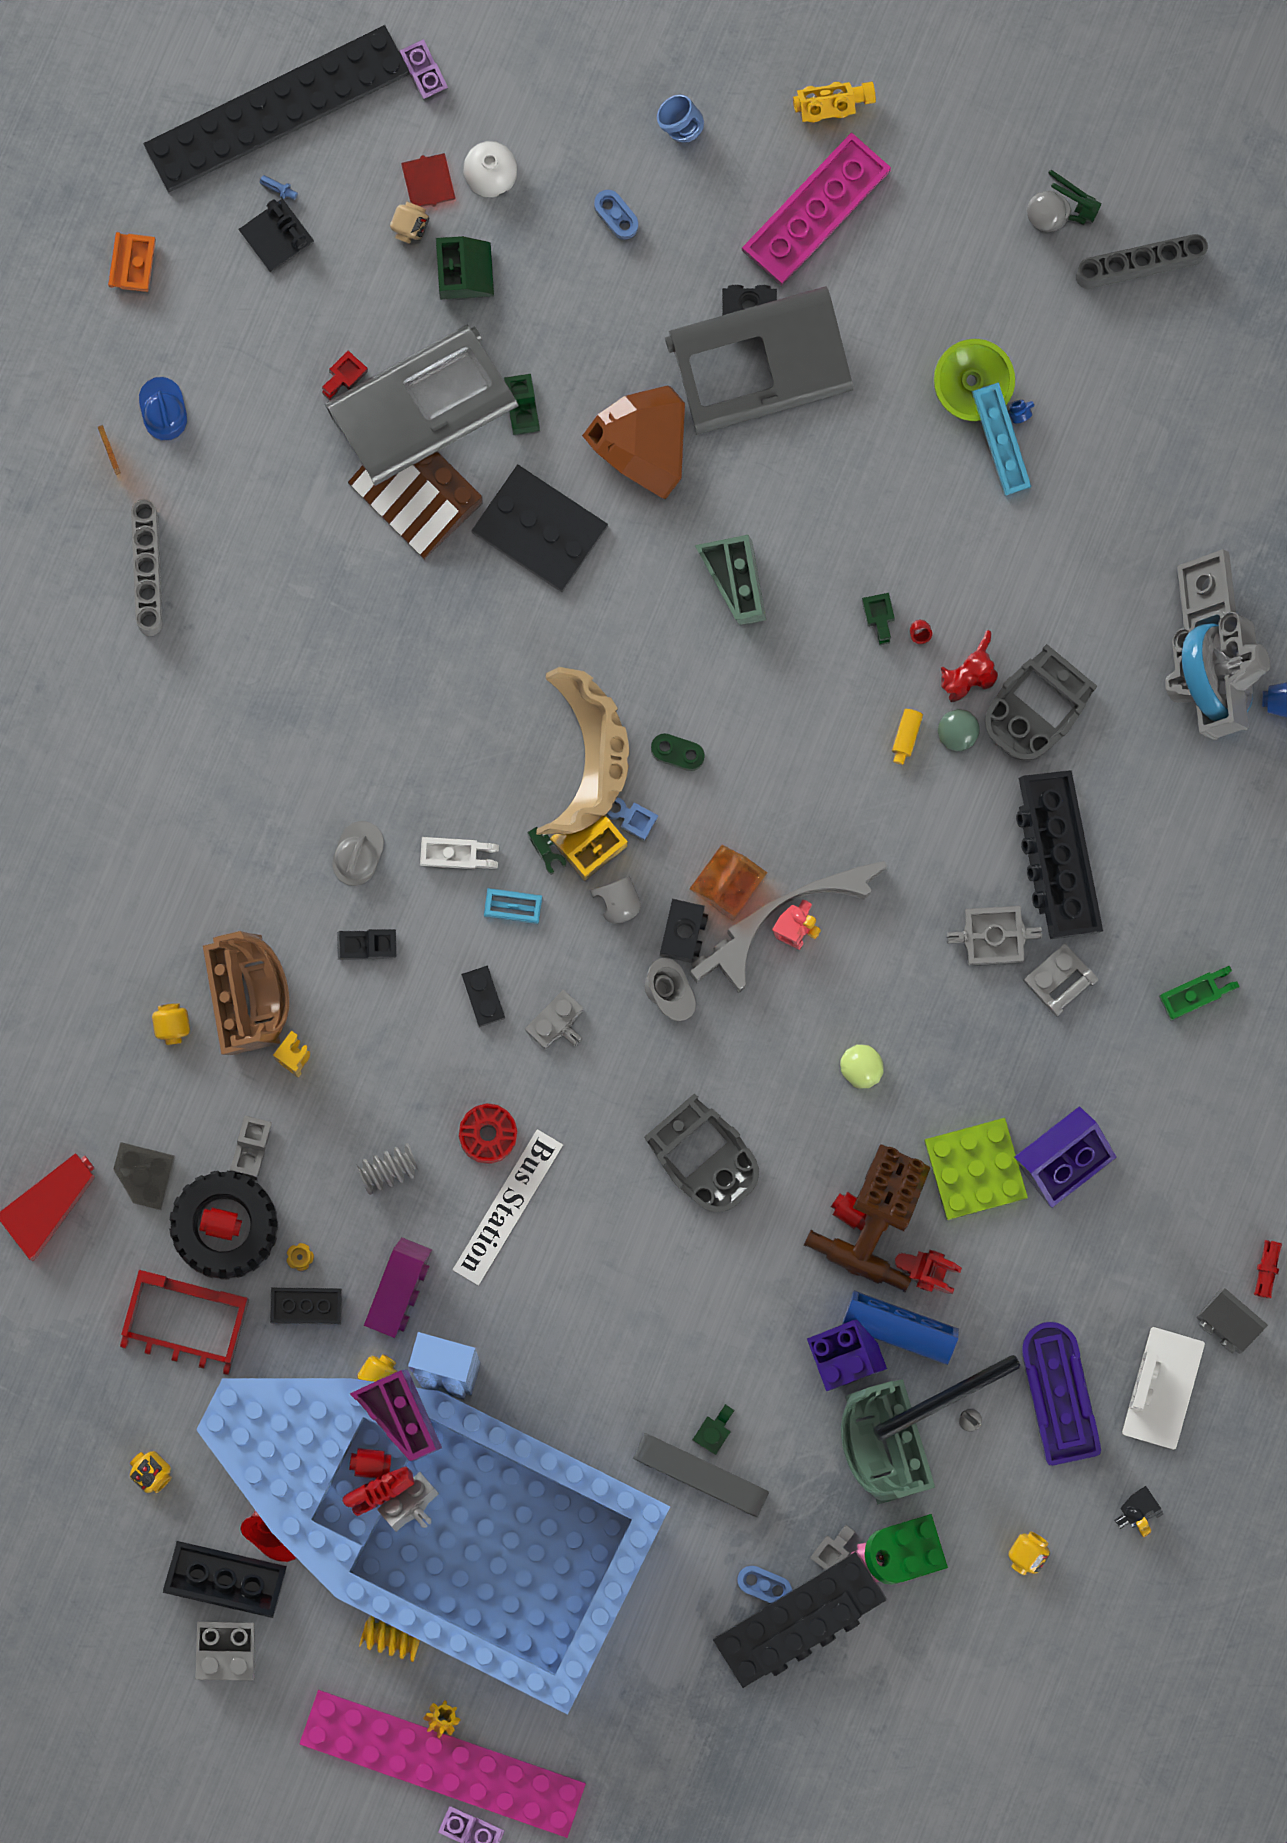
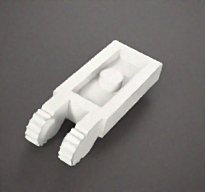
[420,837,499,869]

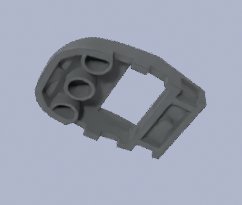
[985,644,1097,760]
[644,1093,759,1212]

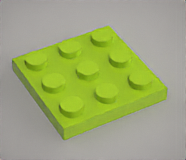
[924,1118,1028,1220]

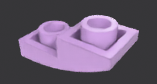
[399,39,448,99]
[438,1806,505,1843]

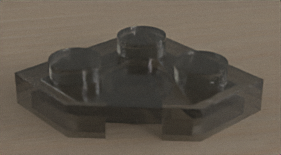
[113,1142,175,1211]

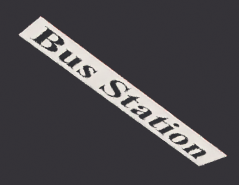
[453,1129,563,1286]

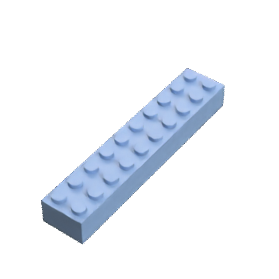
[408,1332,481,1399]

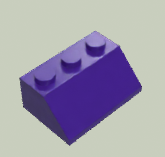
[1014,1106,1117,1208]

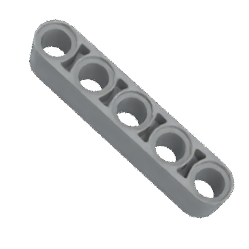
[131,499,163,636]

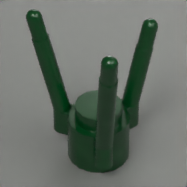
[1048,170,1102,225]

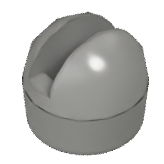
[959,1409,982,1432]

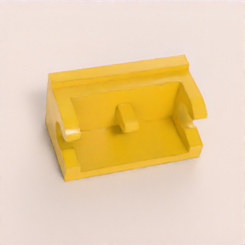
[273,1031,310,1078]

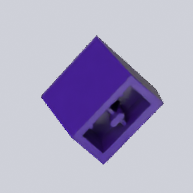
[807,1319,887,1391]

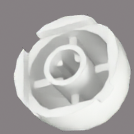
[463,141,517,197]

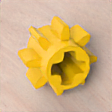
[423,1700,461,1738]

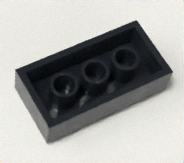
[270,1287,342,1325]

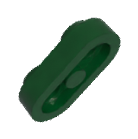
[651,733,705,771]

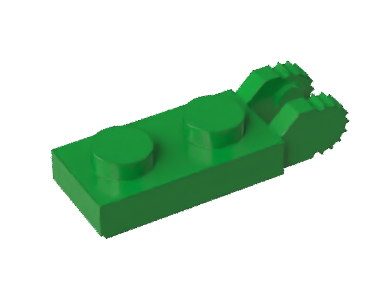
[1159,965,1240,1021]

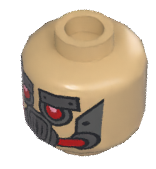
[390,201,429,244]

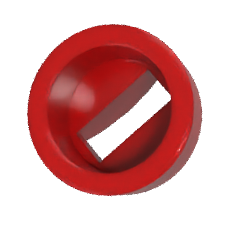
[910,619,932,644]

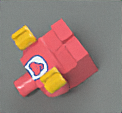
[772,900,821,950]

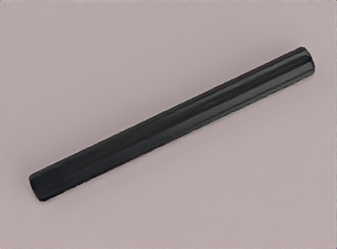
[873,1355,1020,1441]

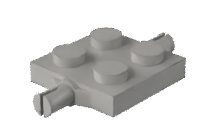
[947,906,1042,965]

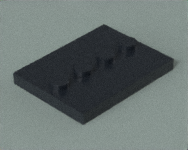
[471,464,608,592]

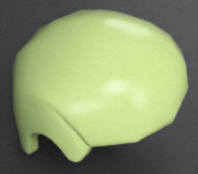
[840,1045,884,1089]

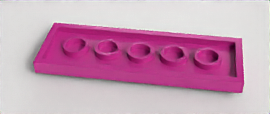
[742,132,891,286]

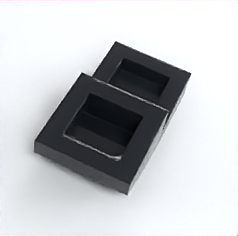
[337,929,397,960]

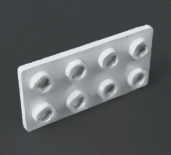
[1122,1327,1205,1450]

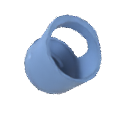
[657,94,704,143]

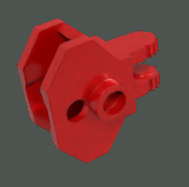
[895,1250,962,1294]

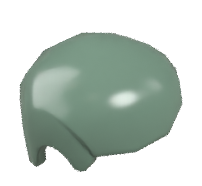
[937,709,980,751]

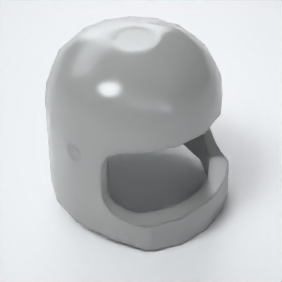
[1027,191,1071,233]
[590,877,641,924]

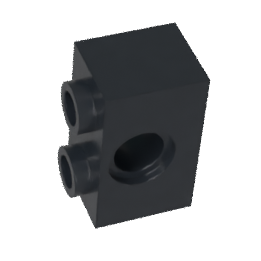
[722,285,777,316]
[660,899,709,963]

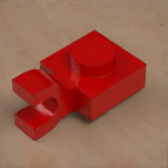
[322,351,368,400]

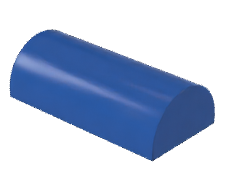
[842,1290,959,1365]

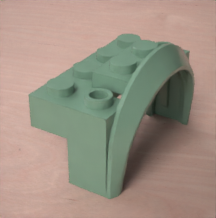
[841,1379,936,1505]

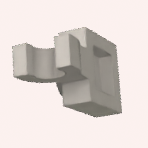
[810,1525,855,1570]

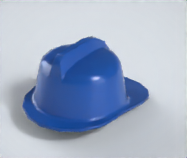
[139,377,187,440]

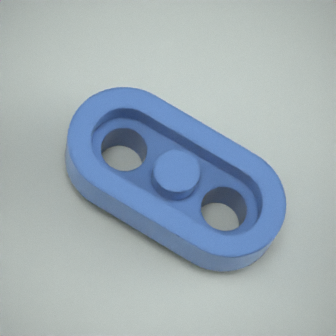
[594,190,638,240]
[737,1566,792,1603]

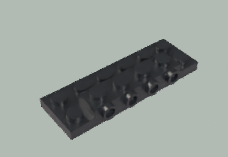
[1016,770,1103,939]
[713,1551,887,1688]

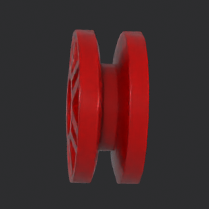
[459,1103,517,1164]

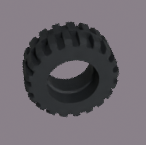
[169,1170,278,1279]

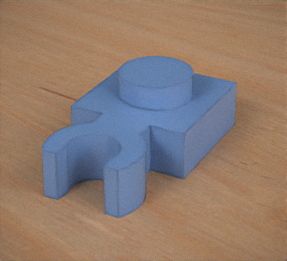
[606,797,658,841]

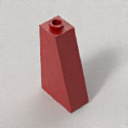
[0,1153,95,1261]

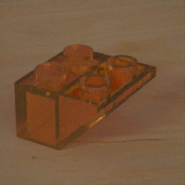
[689,845,768,921]

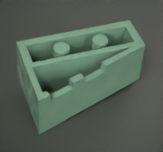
[695,535,767,625]

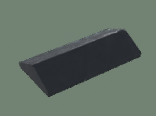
[163,1541,287,1618]

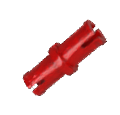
[1254,1240,1282,1299]

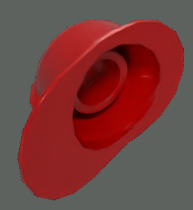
[240,1510,296,1562]

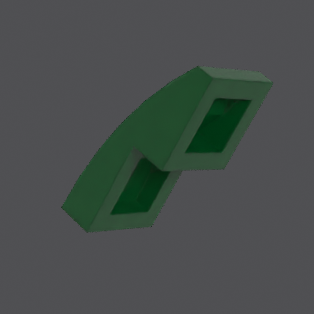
[504,373,540,435]

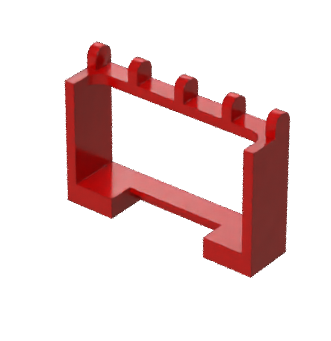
[120,1270,249,1375]

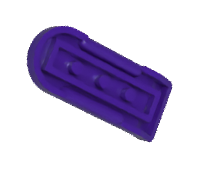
[1022,1322,1101,1466]

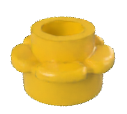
[286,1243,314,1271]

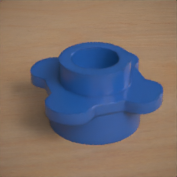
[1008,399,1035,424]

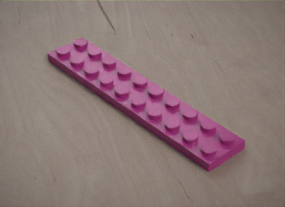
[299,1690,586,1838]

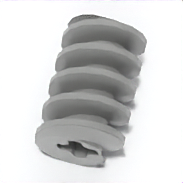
[356,1143,419,1195]

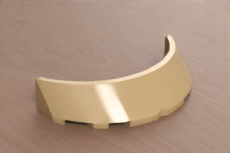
[537,667,629,835]

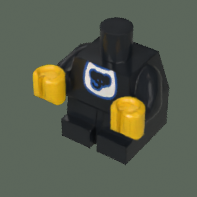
[1114,1486,1163,1537]

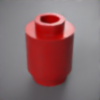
[831,1192,867,1231]
[199,1207,242,1241]
[349,1448,391,1479]

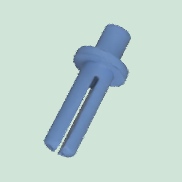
[260,175,298,200]

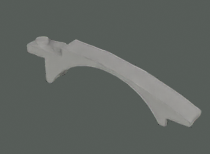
[690,861,887,993]

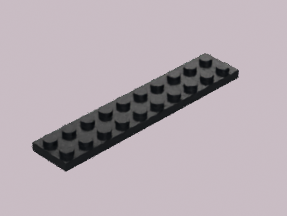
[143,25,410,193]

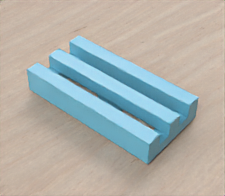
[484,888,542,924]

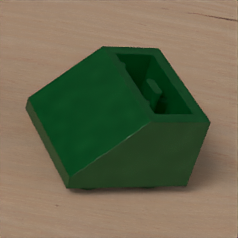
[436,236,494,300]

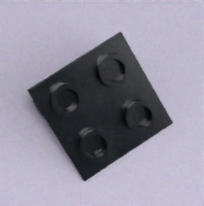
[238,198,314,272]

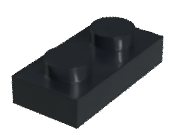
[461,965,505,1027]

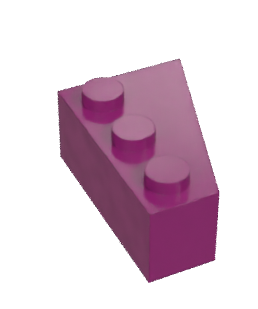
[364,1237,432,1338]
[350,1369,442,1461]

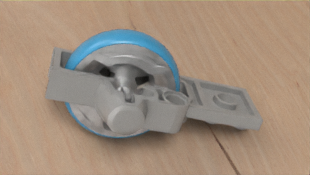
[1165,549,1270,740]

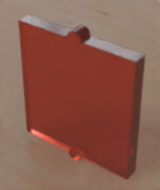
[401,153,455,207]

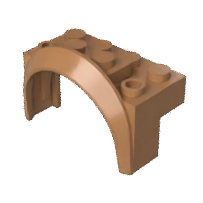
[203,931,289,1055]

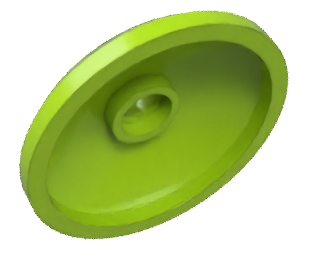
[934,339,1015,421]

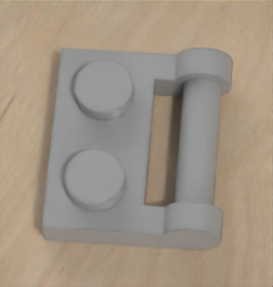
[1023,943,1098,1017]

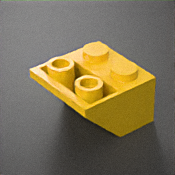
[550,816,628,881]

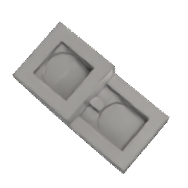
[230,1116,272,1180]

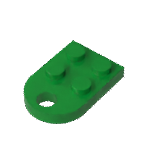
[864,1514,948,1585]

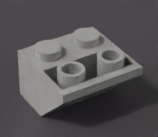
[195,1622,256,1680]

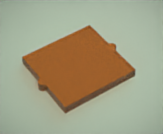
[98,425,121,475]

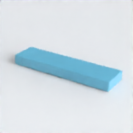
[972,383,1031,496]

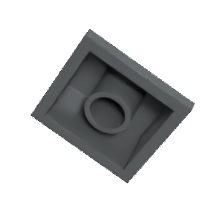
[1197,1288,1268,1354]

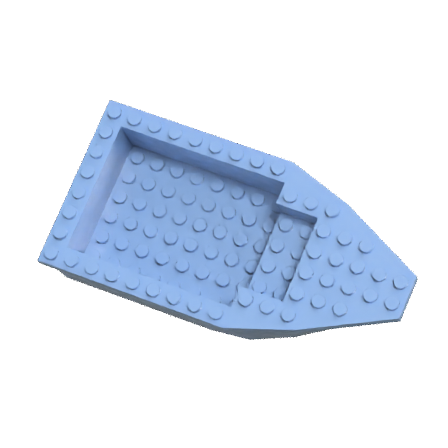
[196,1378,670,1715]

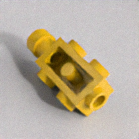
[793,81,876,122]

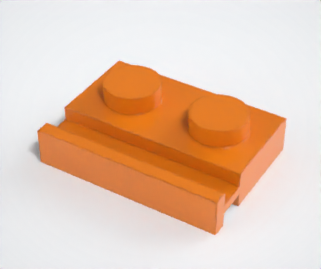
[108,232,156,292]

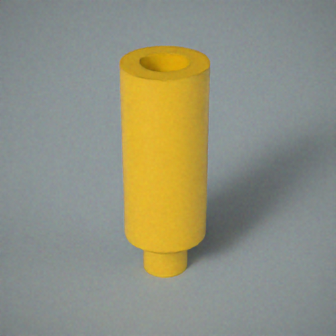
[892,709,923,765]

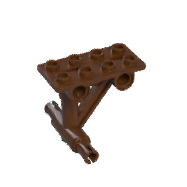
[803,1144,930,1292]

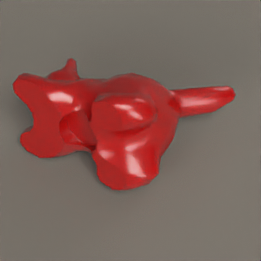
[941,630,998,702]

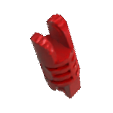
[342,1466,414,1516]

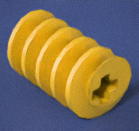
[359,1615,420,1662]

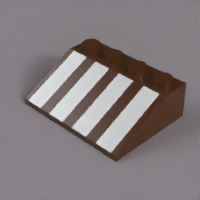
[348,451,483,559]

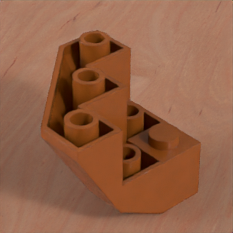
[582,385,685,499]

